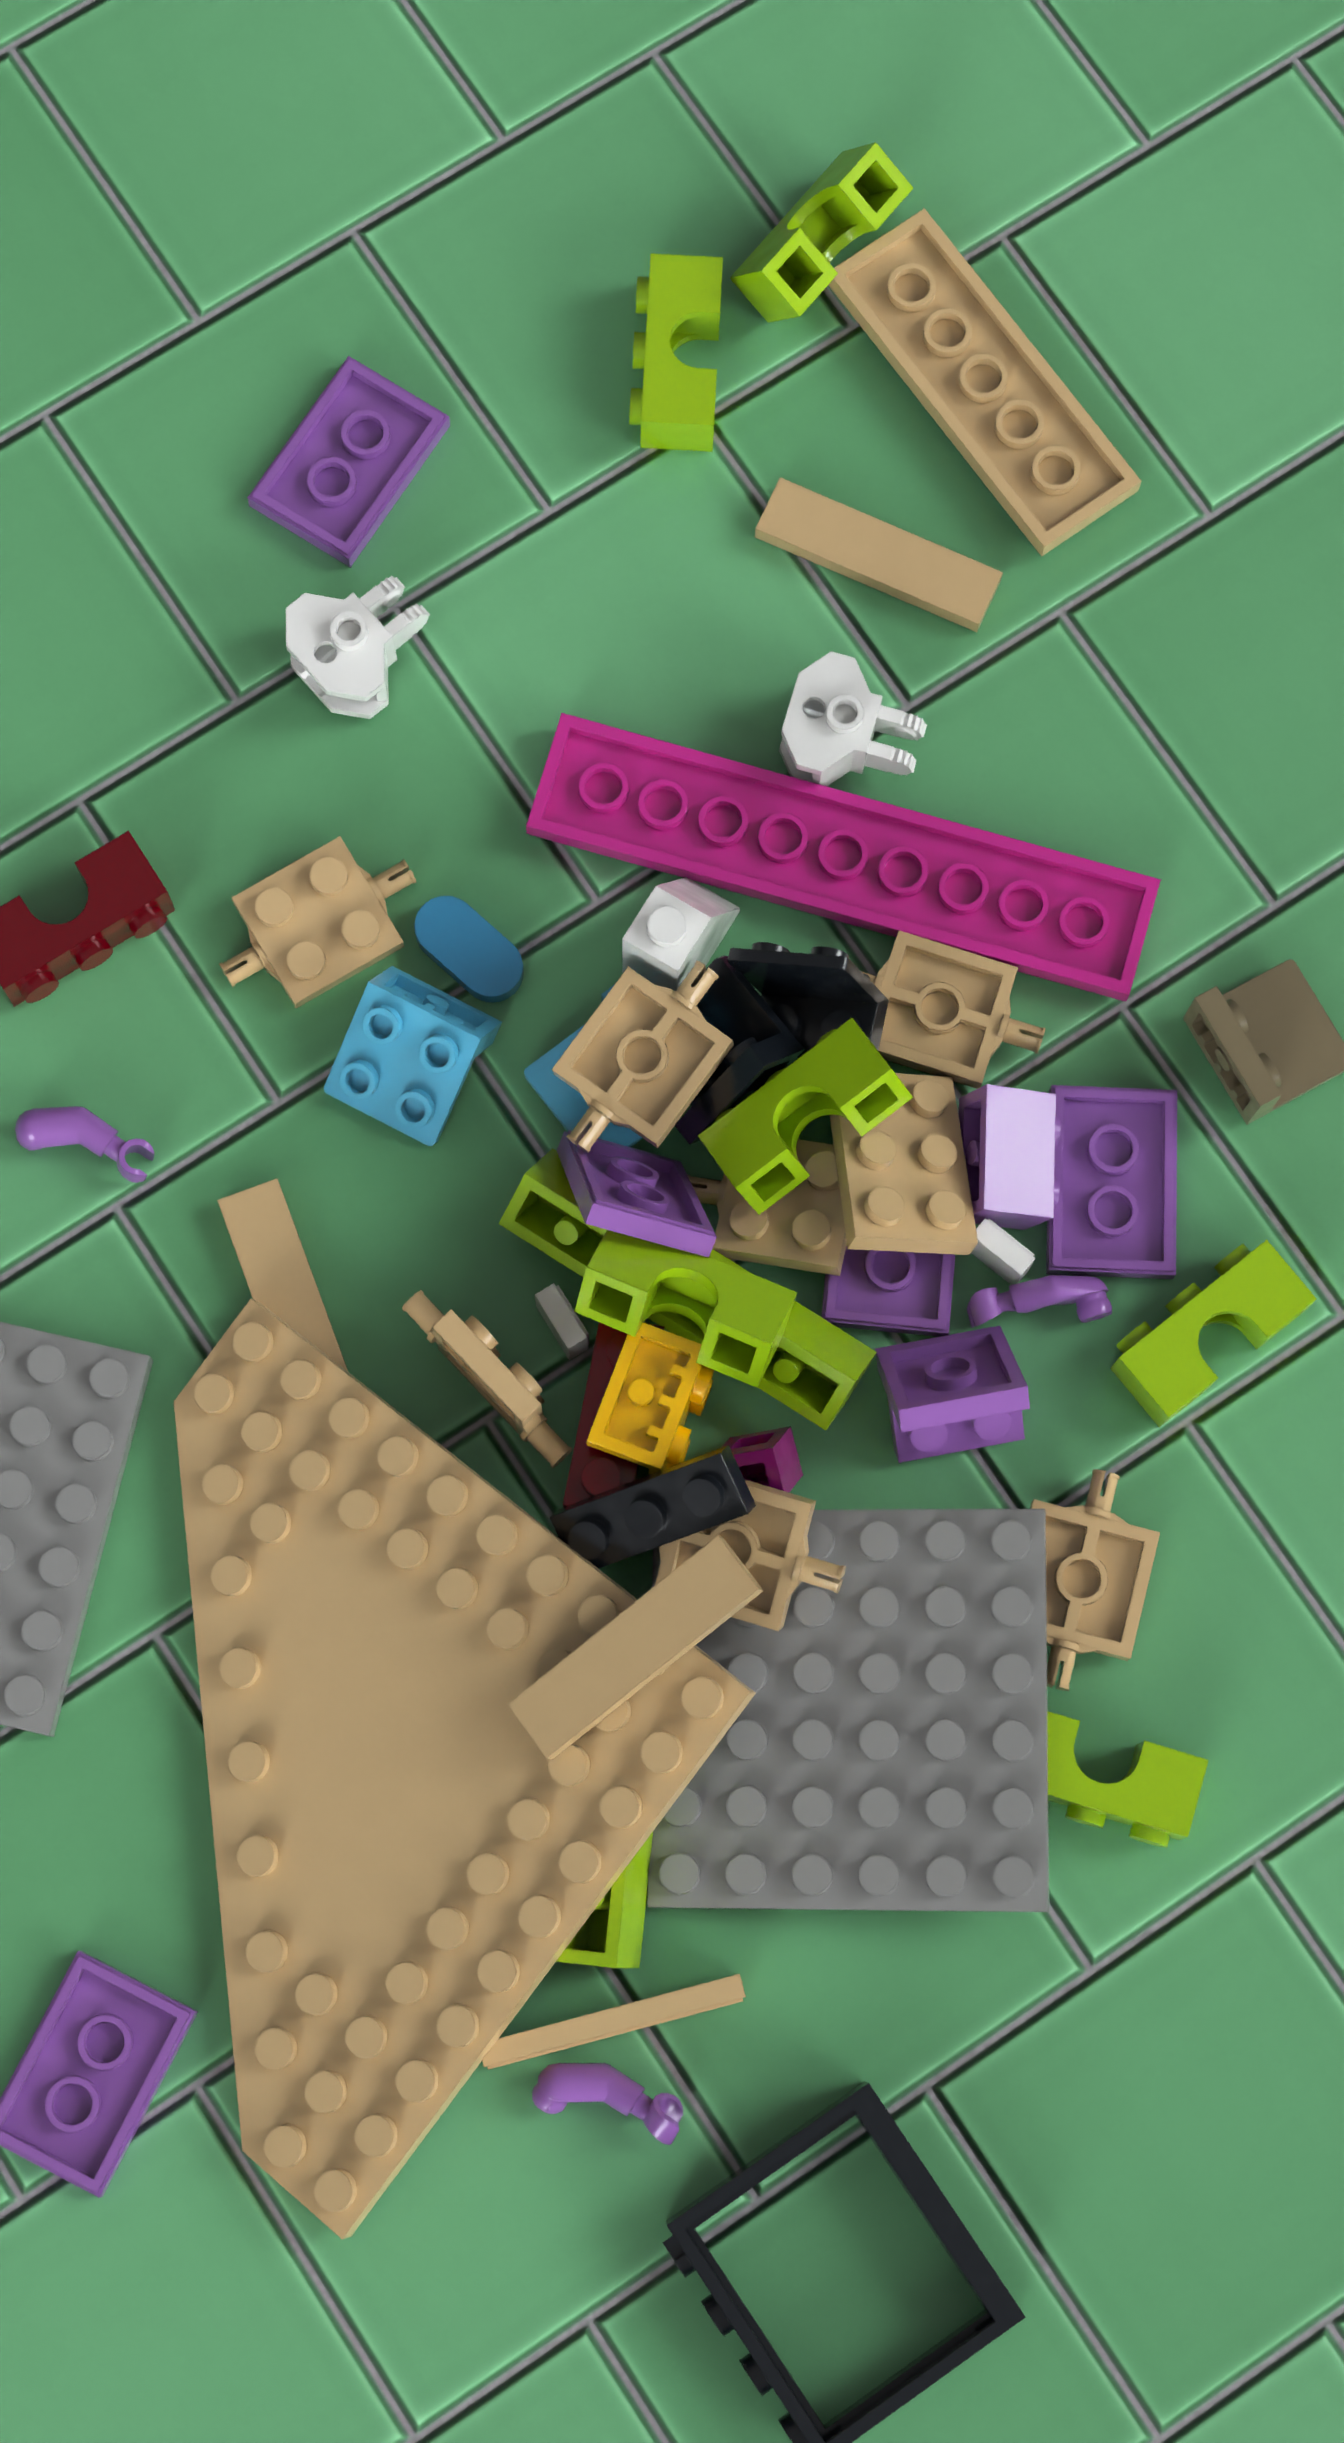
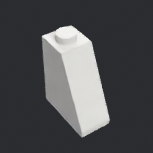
[622,877,740,991]

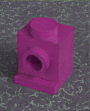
[721,1426,803,1493]

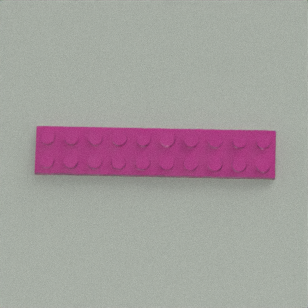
[526,713,1161,1002]

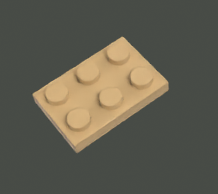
[830,1073,978,1255]

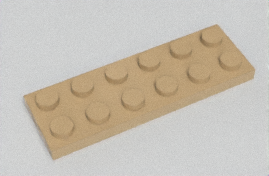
[829,208,1142,557]

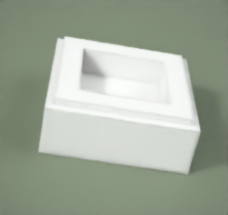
[971,1218,1035,1285]
[535,1283,589,1360]

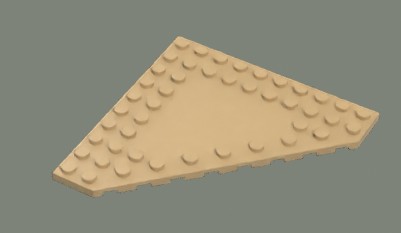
[174,1298,756,2239]

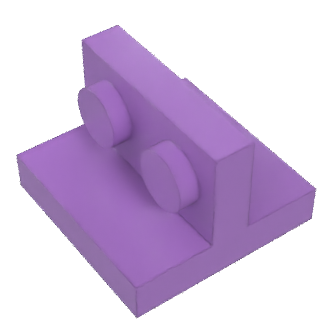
[875,1325,1030,1463]

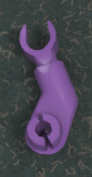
[15,1106,154,1183]
[967,1275,1112,1328]
[532,2063,683,2145]

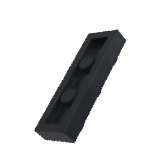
[550,1445,756,1569]

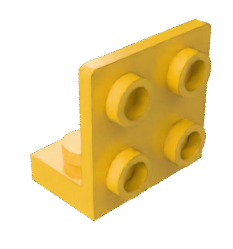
[586,1322,715,1475]

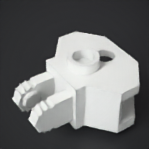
[286,576,430,719]
[779,651,927,786]

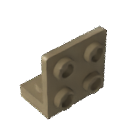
[1183,959,1344,1125]

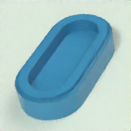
[414,896,524,1003]

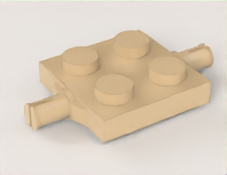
[219,836,417,1008]
[861,930,1046,1089]
[551,961,734,1153]
[687,1139,847,1276]
[402,1290,573,1468]
[1030,1469,1160,1691]
[655,1479,846,1631]

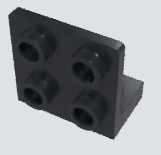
[727,942,889,1064]
[675,955,805,1145]

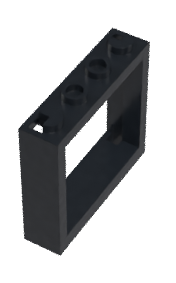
[663,2081,1025,2443]

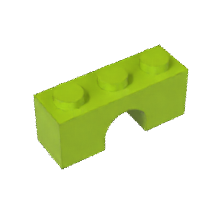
[730,142,914,323]
[629,253,723,452]
[698,1018,913,1215]
[574,1230,797,1388]
[1110,1240,1317,1428]
[1047,1711,1209,1848]

